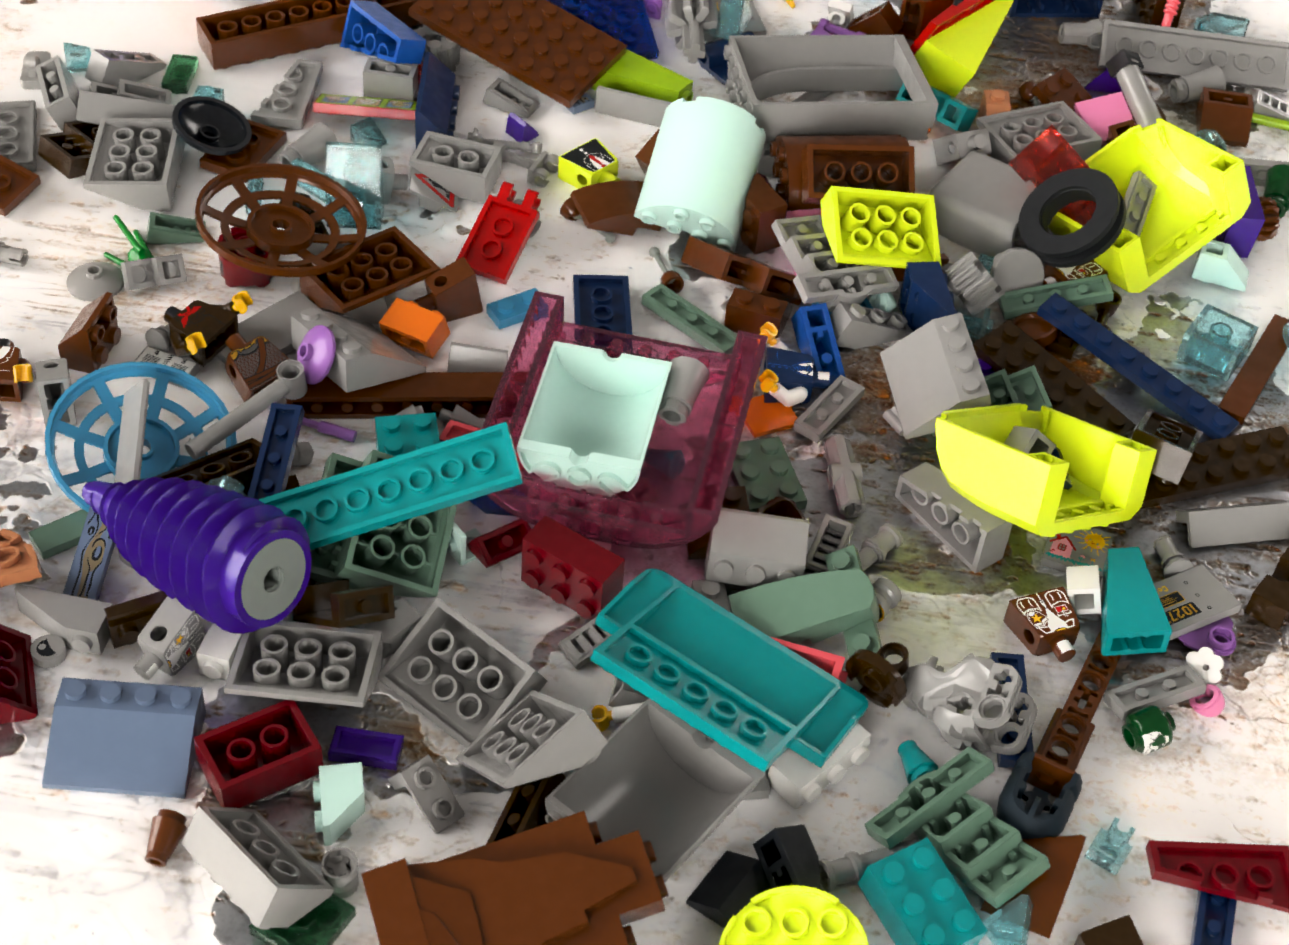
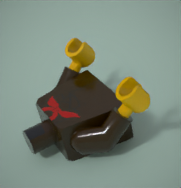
[164,291,253,367]

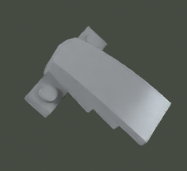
[771,215,900,312]

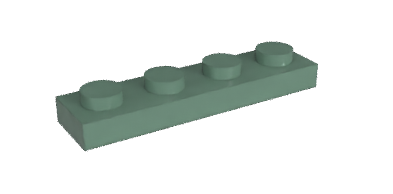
[998,274,1114,320]
[641,283,743,360]

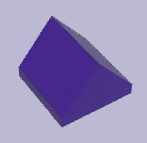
[505,112,539,142]

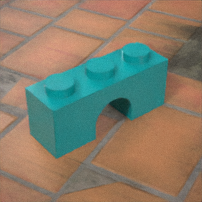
[896,83,978,132]

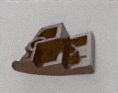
[980,835,1086,939]

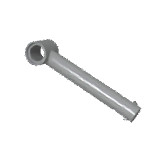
[184,359,308,460]

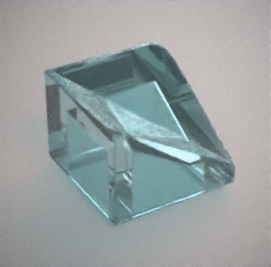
[63,43,91,73]
[350,117,387,152]

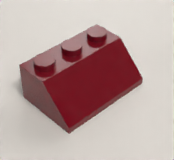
[0,624,38,725]

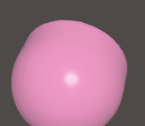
[1189,684,1225,717]

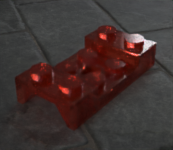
[1009,125,1096,226]

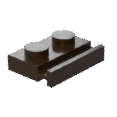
[104,591,167,649]

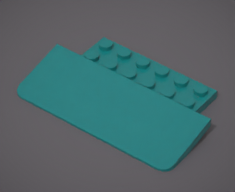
[590,568,868,772]

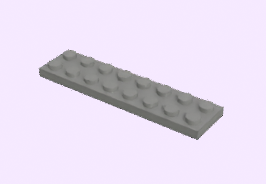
[1097,19,1289,92]

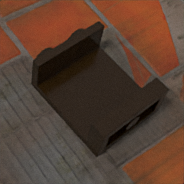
[292,579,395,628]

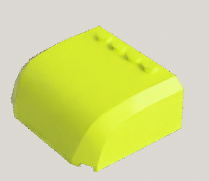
[1049,118,1251,293]
[935,403,1157,537]

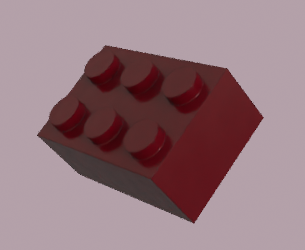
[521,515,625,620]
[193,700,323,808]

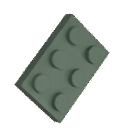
[721,436,807,512]

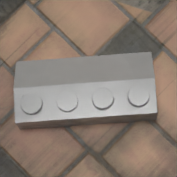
[181,806,335,930]

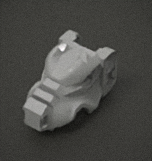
[902,654,1038,755]

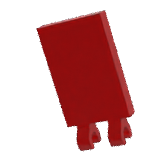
[456,181,541,284]

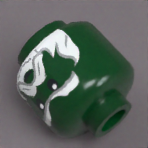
[1122,705,1176,754]

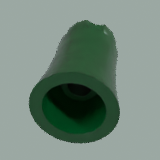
[1263,164,1289,219]

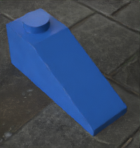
[791,303,846,386]

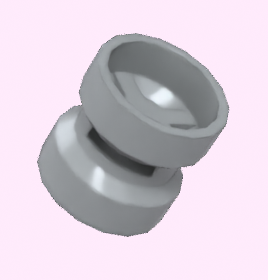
[321,847,359,899]

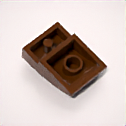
[570,180,662,236]

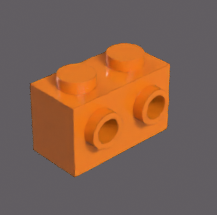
[379,297,450,359]

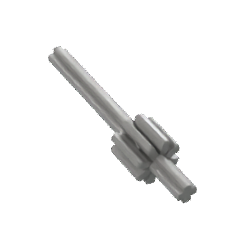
[664,0,719,63]

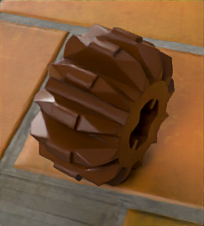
[1256,196,1281,241]

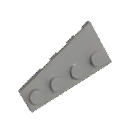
[251,59,323,129]

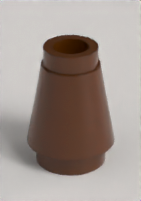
[145,809,187,867]

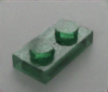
[161,54,199,94]

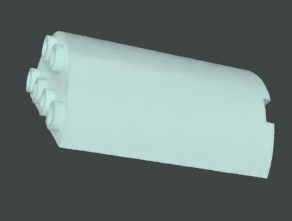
[633,96,766,252]
[517,341,672,501]

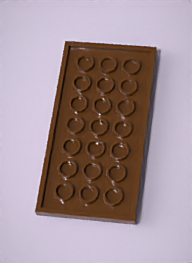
[409,0,627,109]

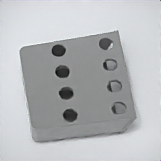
[929,150,1052,261]

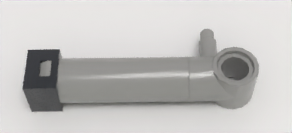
[1105,49,1162,128]

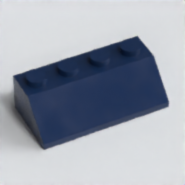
[415,52,460,148]

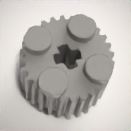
[413,25,460,74]
[945,250,1005,316]

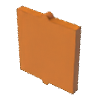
[734,395,798,438]

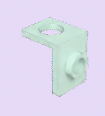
[447,522,481,566]

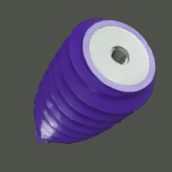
[82,477,312,634]

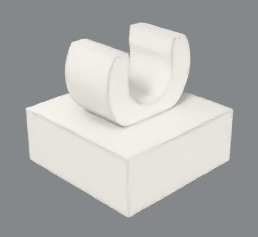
[827,0,854,28]

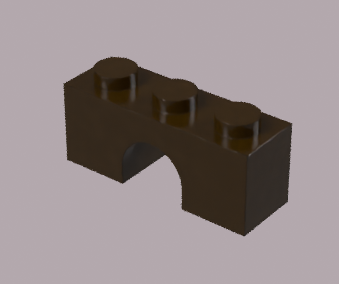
[1244,547,1289,631]

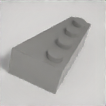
[895,462,1013,573]

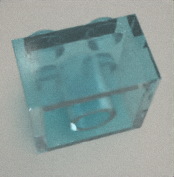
[1176,304,1259,381]

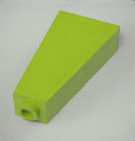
[591,50,693,102]

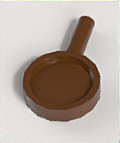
[1012,312,1058,347]

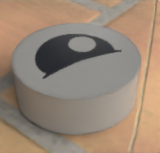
[30,634,67,668]

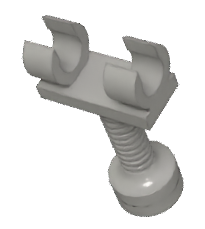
[493,141,559,188]

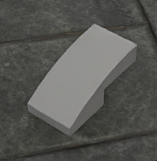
[120,254,187,291]

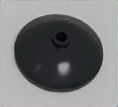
[172,96,252,156]

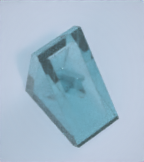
[982,894,1033,945]

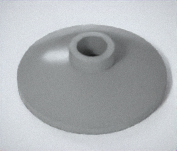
[66,262,124,302]

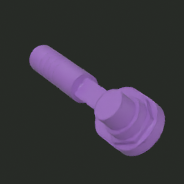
[301,417,357,443]

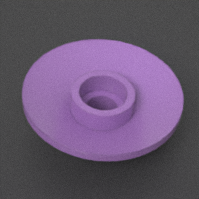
[297,325,336,385]

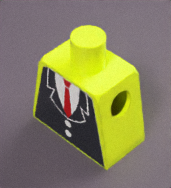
[558,138,621,189]

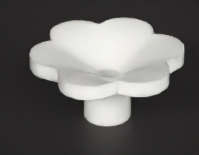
[1186,647,1224,684]

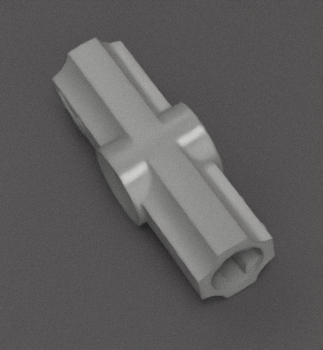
[1059,19,1103,50]
[824,435,866,518]

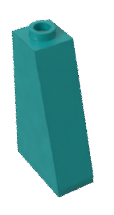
[1101,547,1172,656]

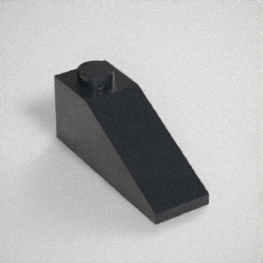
[753,824,821,890]

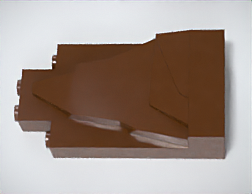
[361,811,669,945]

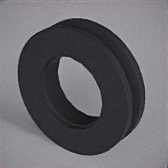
[1018,168,1126,268]

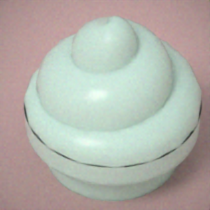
[868,292,897,313]

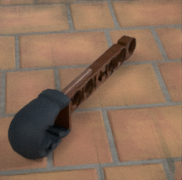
[996,631,1121,839]

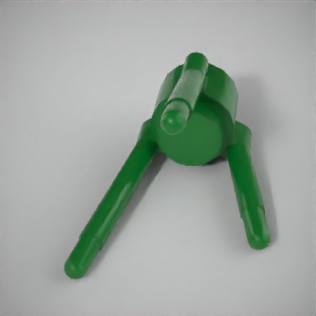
[103,215,154,266]

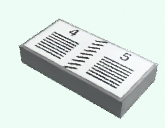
[134,346,200,389]

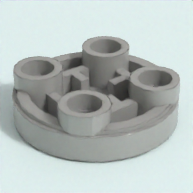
[990,247,1045,292]

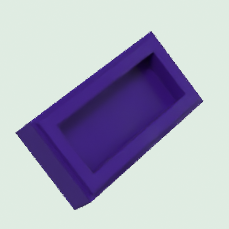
[328,725,404,771]

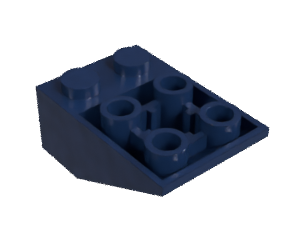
[898,262,960,332]

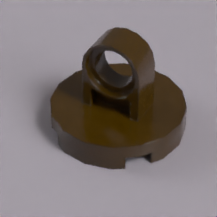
[845,642,909,708]

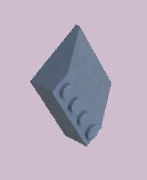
[42,677,206,798]

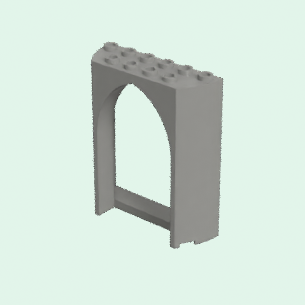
[724,35,939,142]

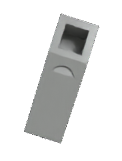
[830,302,912,349]

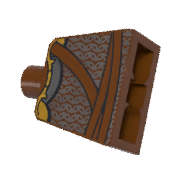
[225,333,289,402]

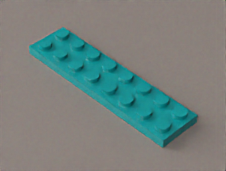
[258,422,523,550]

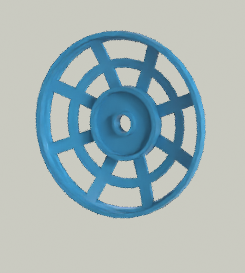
[45,362,237,512]

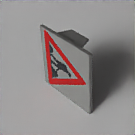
[409,167,458,213]

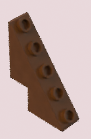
[681,236,802,306]

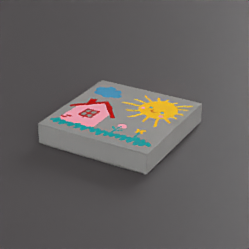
[1039,527,1114,583]

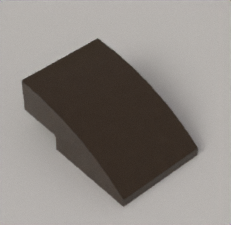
[38,121,99,179]

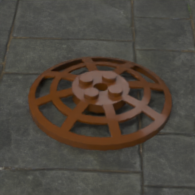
[195,163,367,277]

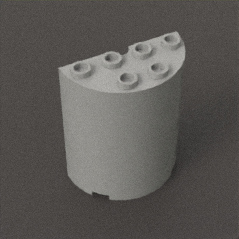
[545,698,765,883]

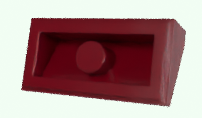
[467,516,531,568]

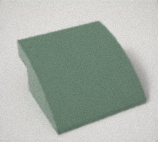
[310,450,458,597]

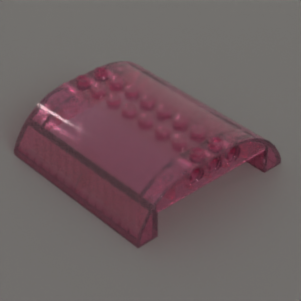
[482,291,768,549]

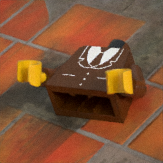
[0,338,36,402]

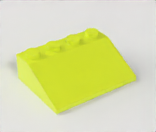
[820,186,942,268]

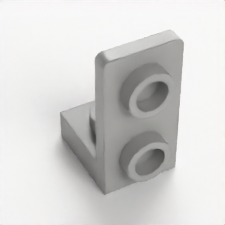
[388,754,465,833]

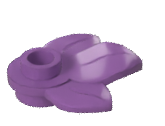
[1179,616,1237,656]

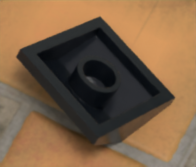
[686,851,771,929]

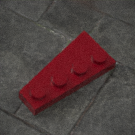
[1145,840,1289,913]

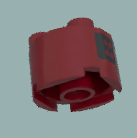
[217,227,272,287]

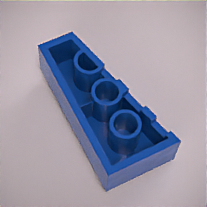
[340,0,427,64]

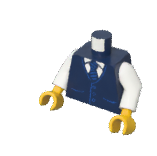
[758,322,830,407]

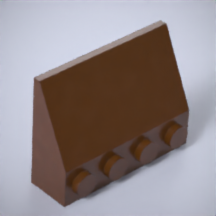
[298,226,441,314]

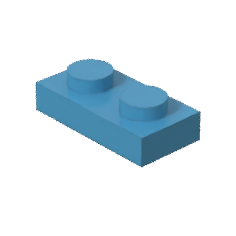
[486,288,549,329]

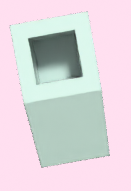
[1191,240,1249,292]
[313,762,365,846]

